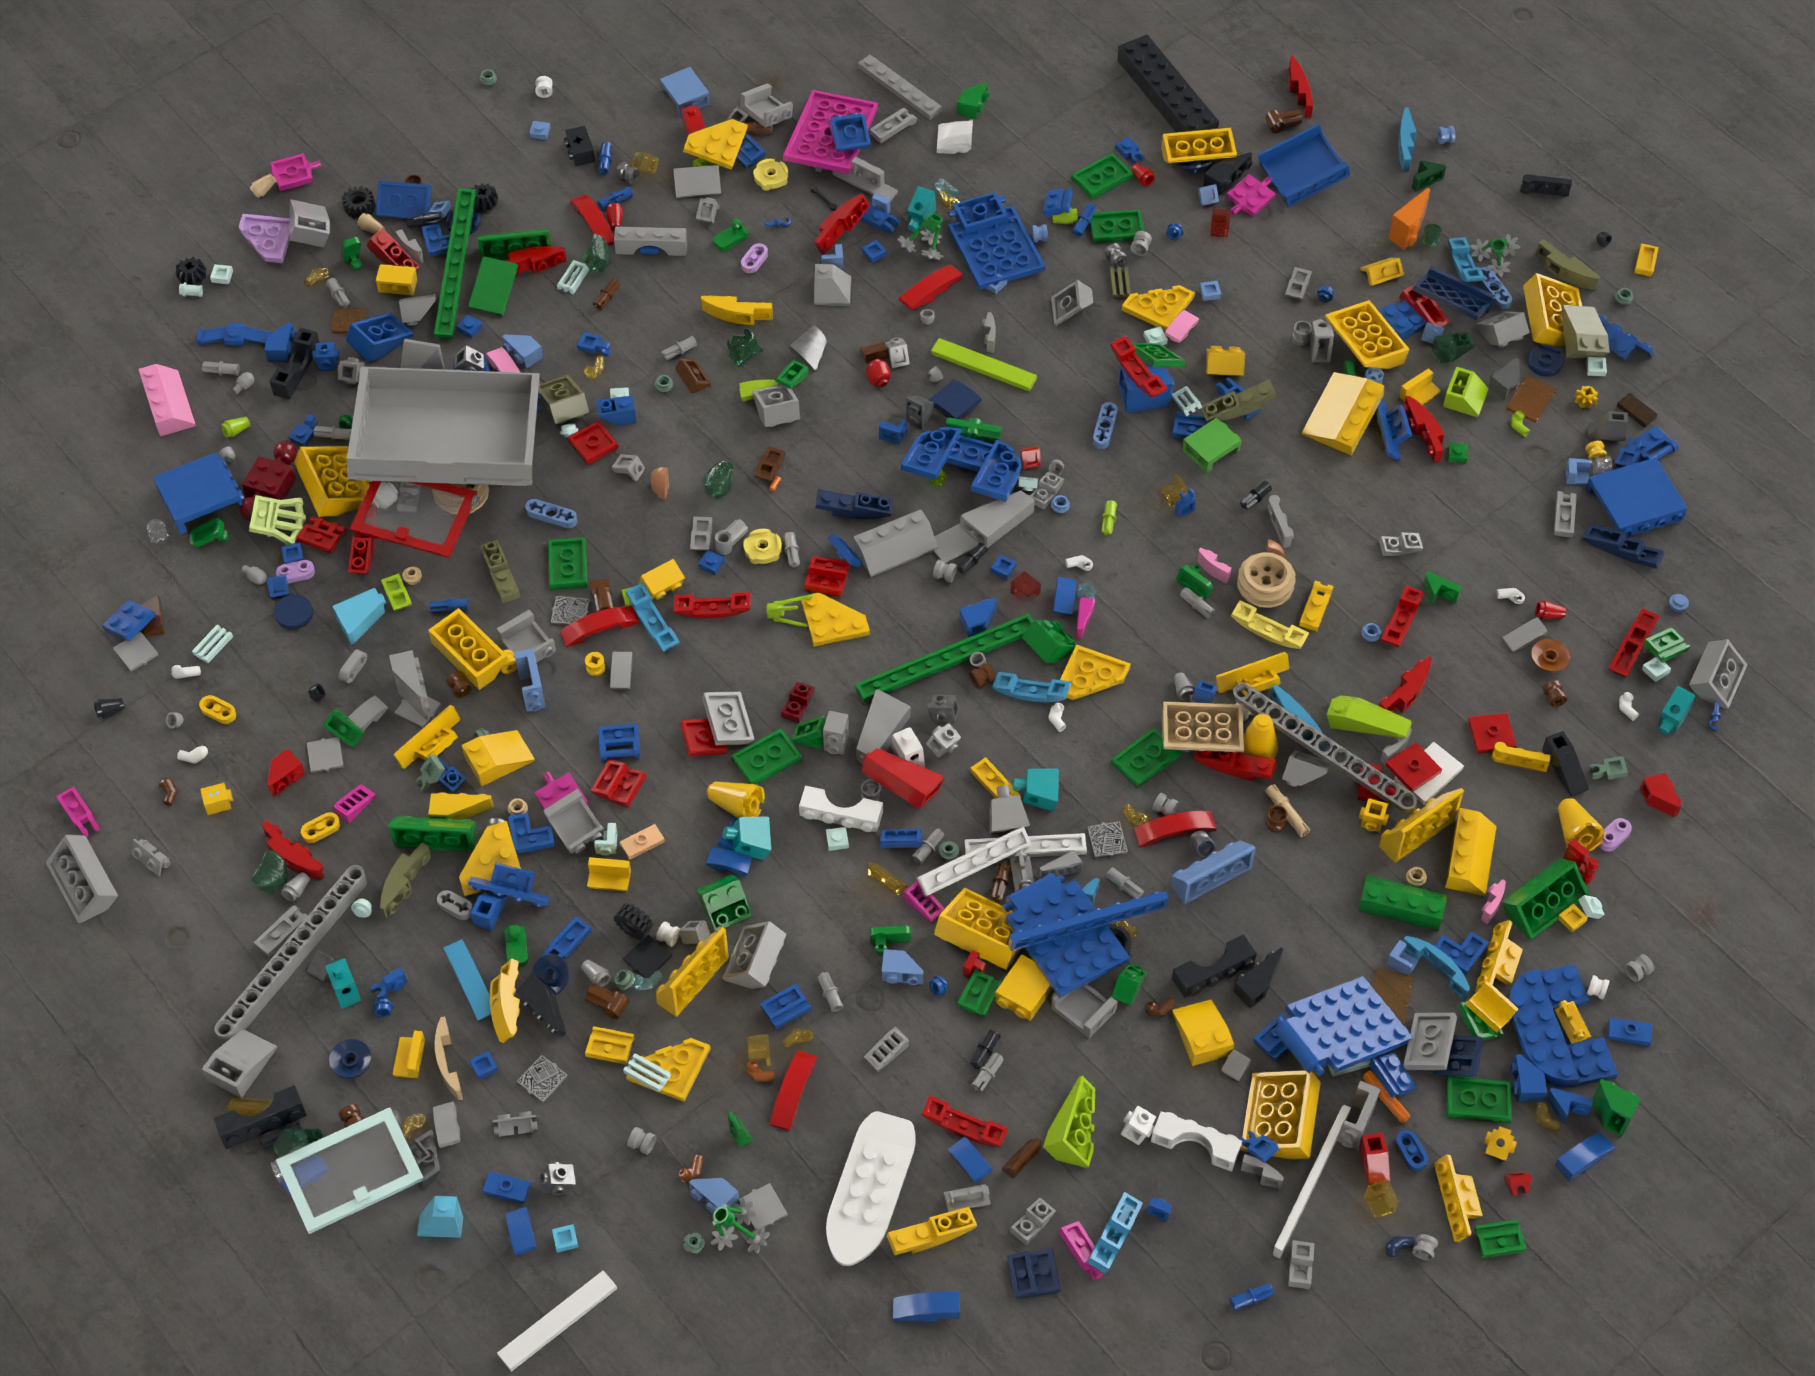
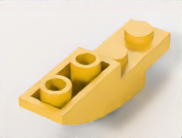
[701,296,773,325]
[490,959,520,1043]
[887,1207,977,1255]

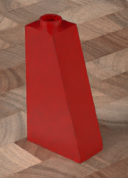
[861,748,945,810]

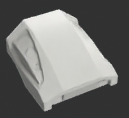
[937,120,973,154]

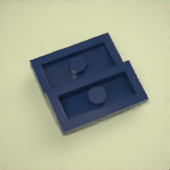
[928,379,982,419]
[1434,1035,1483,1077]
[1007,1248,1061,1298]

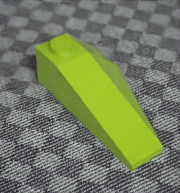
[1327,695,1412,739]
[1043,1076,1095,1168]

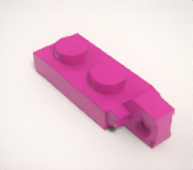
[1059,1221,1103,1281]

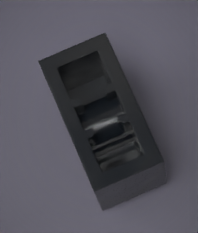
[563,126,595,166]

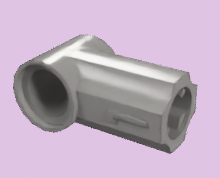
[715,519,748,555]

